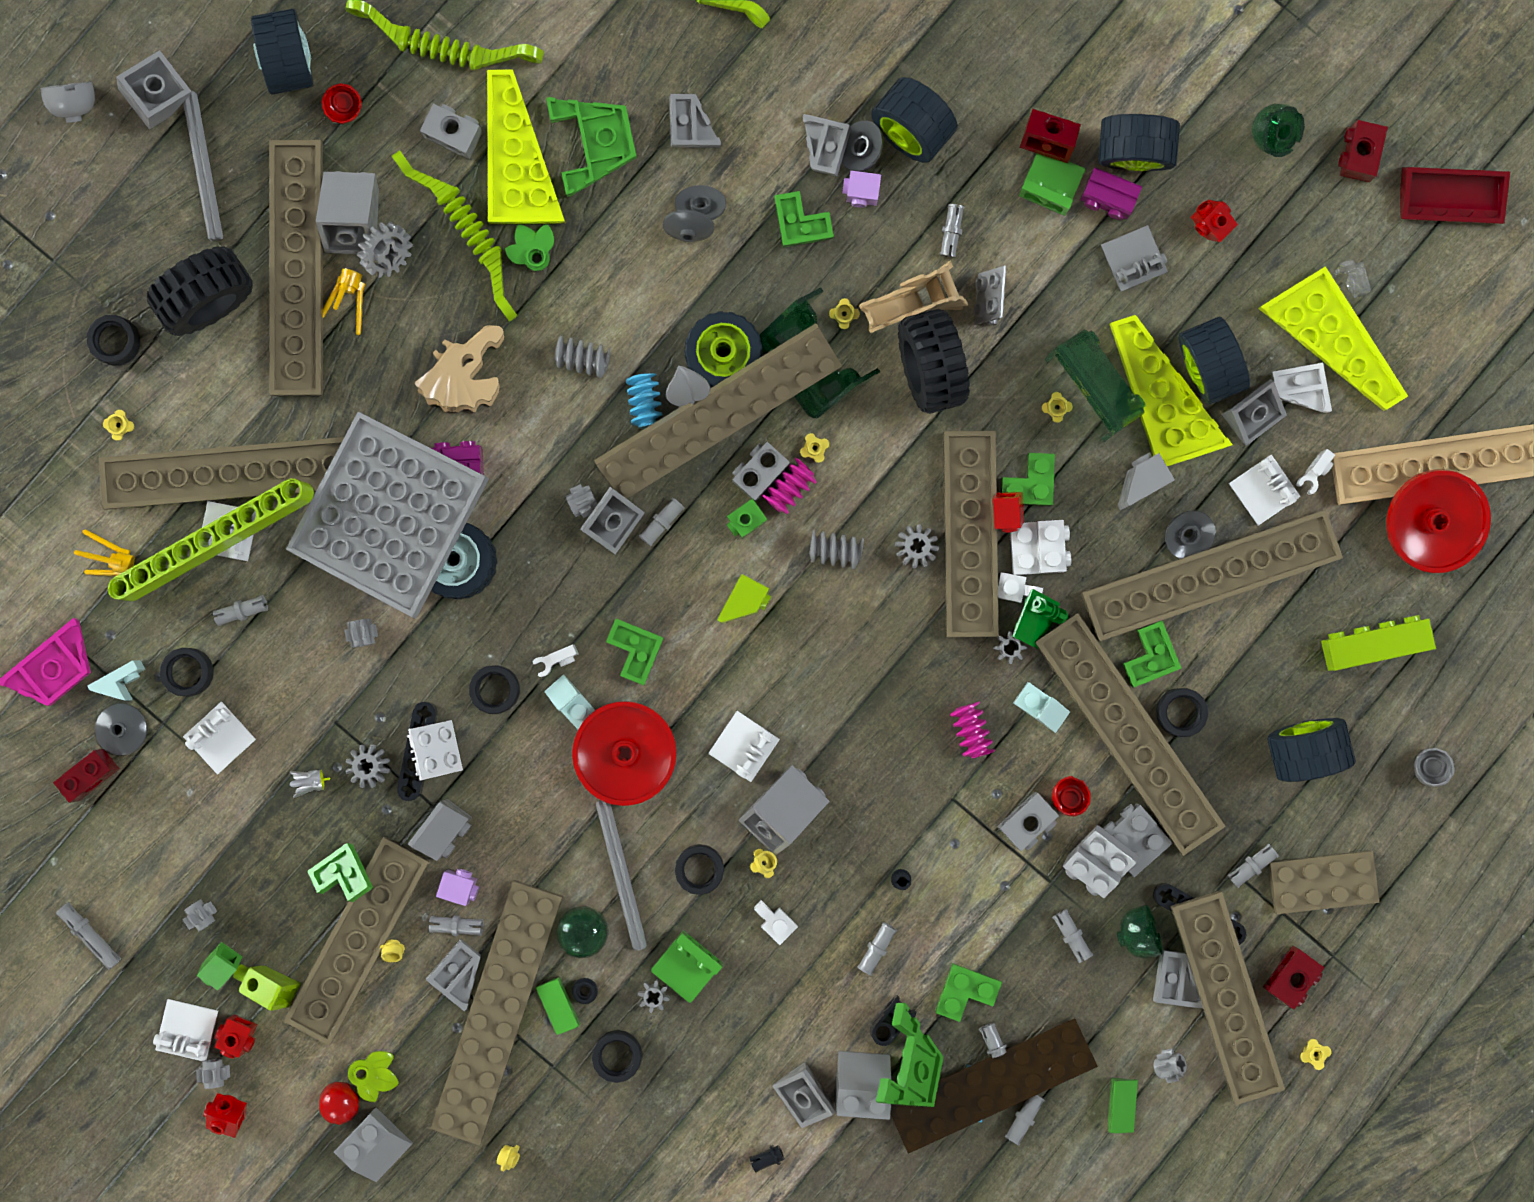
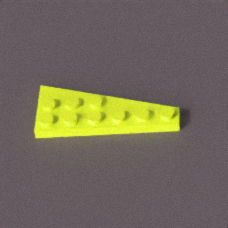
[487,70,566,224]
[1258,266,1408,411]
[1110,315,1233,467]

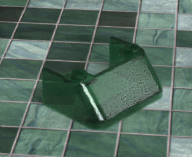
[759,287,880,418]
[1045,329,1146,442]

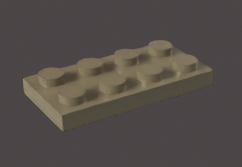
[1268,850,1380,914]

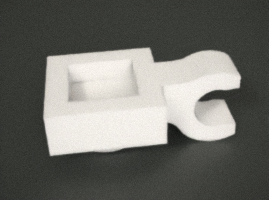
[1296,449,1335,495]
[998,572,1043,603]
[533,644,579,677]
[754,900,798,945]

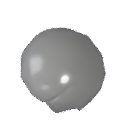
[1413,748,1455,787]

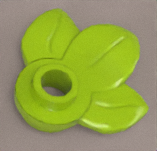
[347,1051,399,1102]

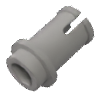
[979,1022,1007,1058]

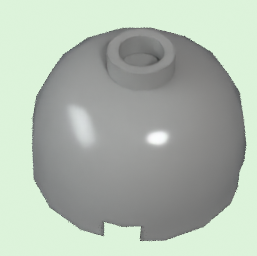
[40,82,95,123]

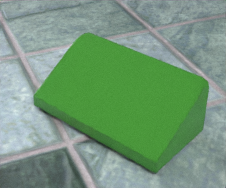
[536,976,581,1035]
[1107,1077,1138,1133]

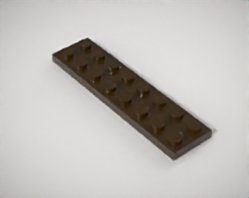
[890,1018,1098,1154]

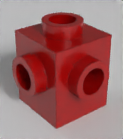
[1190,199,1238,243]
[215,1014,258,1059]
[203,1093,247,1138]

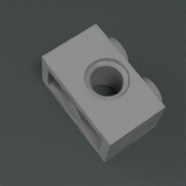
[420,104,483,160]
[997,792,1059,851]

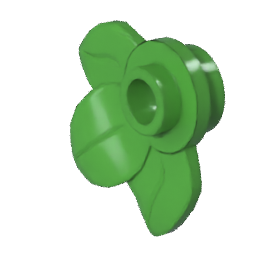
[505,224,554,271]

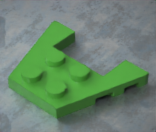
[546,97,637,197]
[876,1003,943,1107]

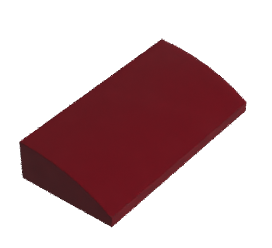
[1400,167,1510,224]

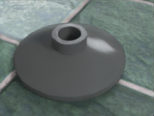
[842,121,884,172]
[675,185,726,220]
[663,210,714,242]
[1165,511,1216,559]
[95,704,147,755]

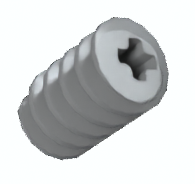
[555,335,611,378]
[809,530,864,570]

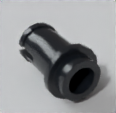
[891,869,911,890]
[749,1145,785,1173]

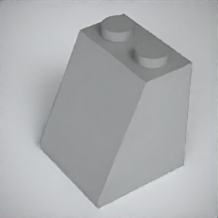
[316,171,379,254]
[738,765,830,856]
[835,1051,891,1120]

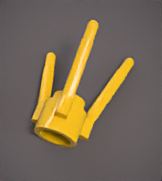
[323,269,365,335]
[74,529,135,576]

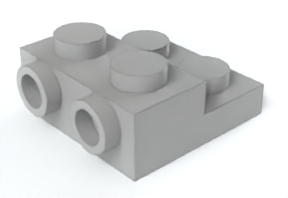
[1102,804,1172,877]
[1063,825,1139,898]

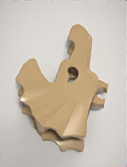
[859,260,968,333]
[415,325,504,413]

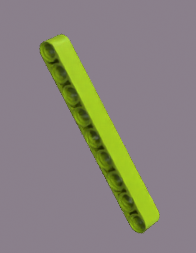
[108,478,314,602]

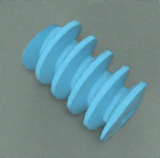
[626,374,663,429]

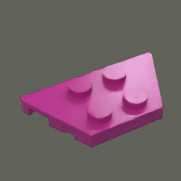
[0,618,91,706]

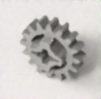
[357,222,413,278]

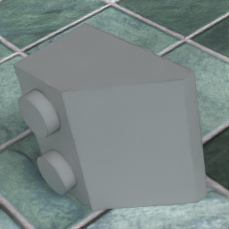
[116,50,192,130]
[1118,452,1175,510]
[408,799,472,861]
[334,1108,413,1182]

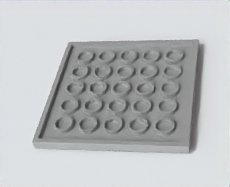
[286,412,489,619]

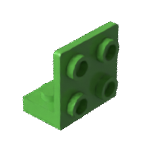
[1018,154,1085,216]
[651,930,723,1003]

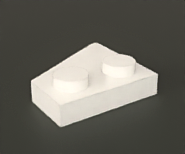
[1270,363,1332,413]

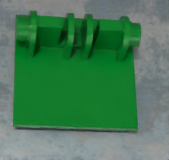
[1012,588,1068,650]

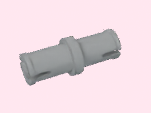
[940,204,965,258]
[639,497,685,547]
[213,595,268,626]
[1227,843,1279,888]
[1052,909,1093,963]
[429,915,484,936]
[857,922,897,975]
[1005,1095,1045,1146]

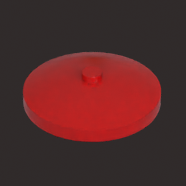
[1386,469,1491,573]
[572,701,677,806]

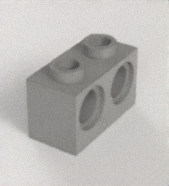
[732,442,790,502]

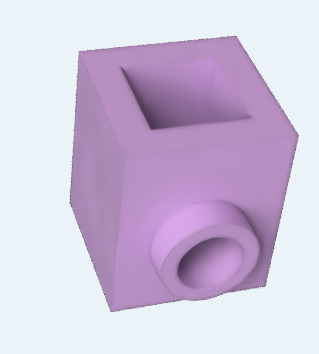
[842,171,881,208]
[436,869,479,906]

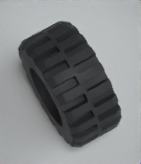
[147,246,253,336]
[898,309,970,414]

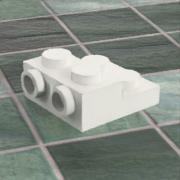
[1010,520,1071,575]

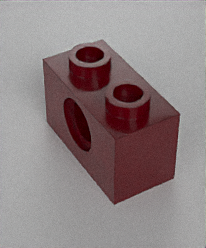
[1019,108,1081,163]
[1338,120,1388,182]
[53,749,120,803]
[1263,946,1325,1010]

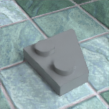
[669,94,721,148]
[803,114,852,177]
[426,939,480,1011]
[1153,949,1203,1009]

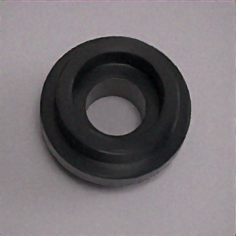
[572,978,598,1004]

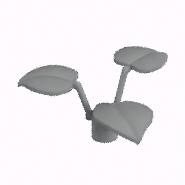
[666,366,710,408]

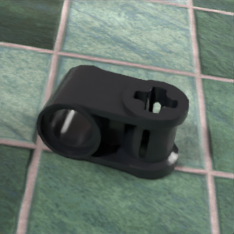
[870,995,917,1046]

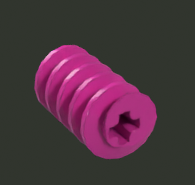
[761,458,817,514]
[950,701,995,758]

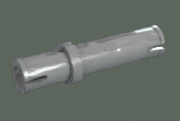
[56,902,122,970]

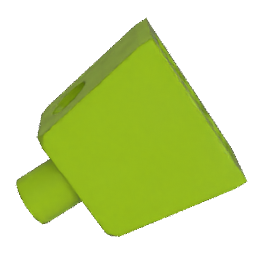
[233,964,301,1011]

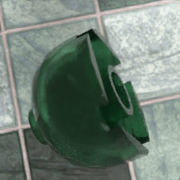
[1251,103,1305,157]
[1117,905,1163,959]
[557,906,609,959]

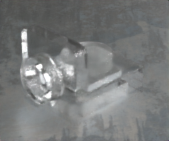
[1332,260,1371,299]

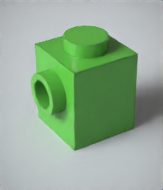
[726,498,767,539]
[197,942,242,990]

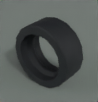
[87,315,140,365]
[160,648,214,696]
[469,665,520,714]
[1156,688,1208,737]
[675,844,724,895]
[592,1030,642,1083]

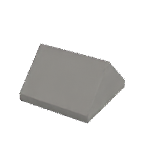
[1222,379,1287,446]
[580,487,645,555]
[772,1062,836,1128]

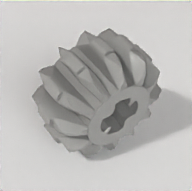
[895,524,939,568]
[346,744,390,788]

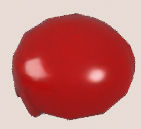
[321,83,362,124]
[1051,776,1091,817]
[319,1082,359,1125]

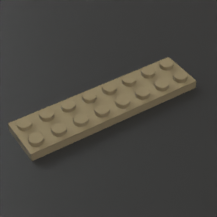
[943,431,999,637]
[284,837,430,1046]
[1171,891,1285,1106]

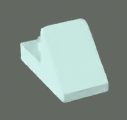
[88,660,146,701]
[544,674,595,729]
[1013,682,1070,733]

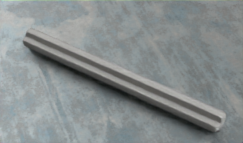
[183,91,223,241]
[596,800,647,951]

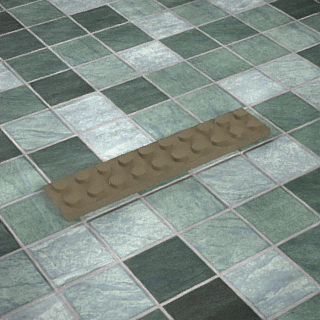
[269,140,323,396]
[595,323,842,499]
[99,437,344,510]
[1081,510,1343,642]
[1035,613,1226,856]
[431,880,563,1146]

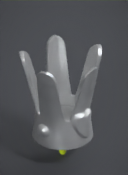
[290,770,330,798]

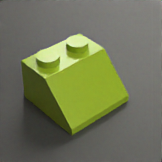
[717,574,771,624]

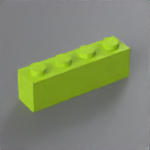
[1321,615,1436,671]

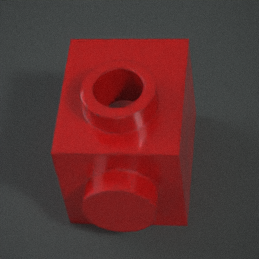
[993,492,1024,532]

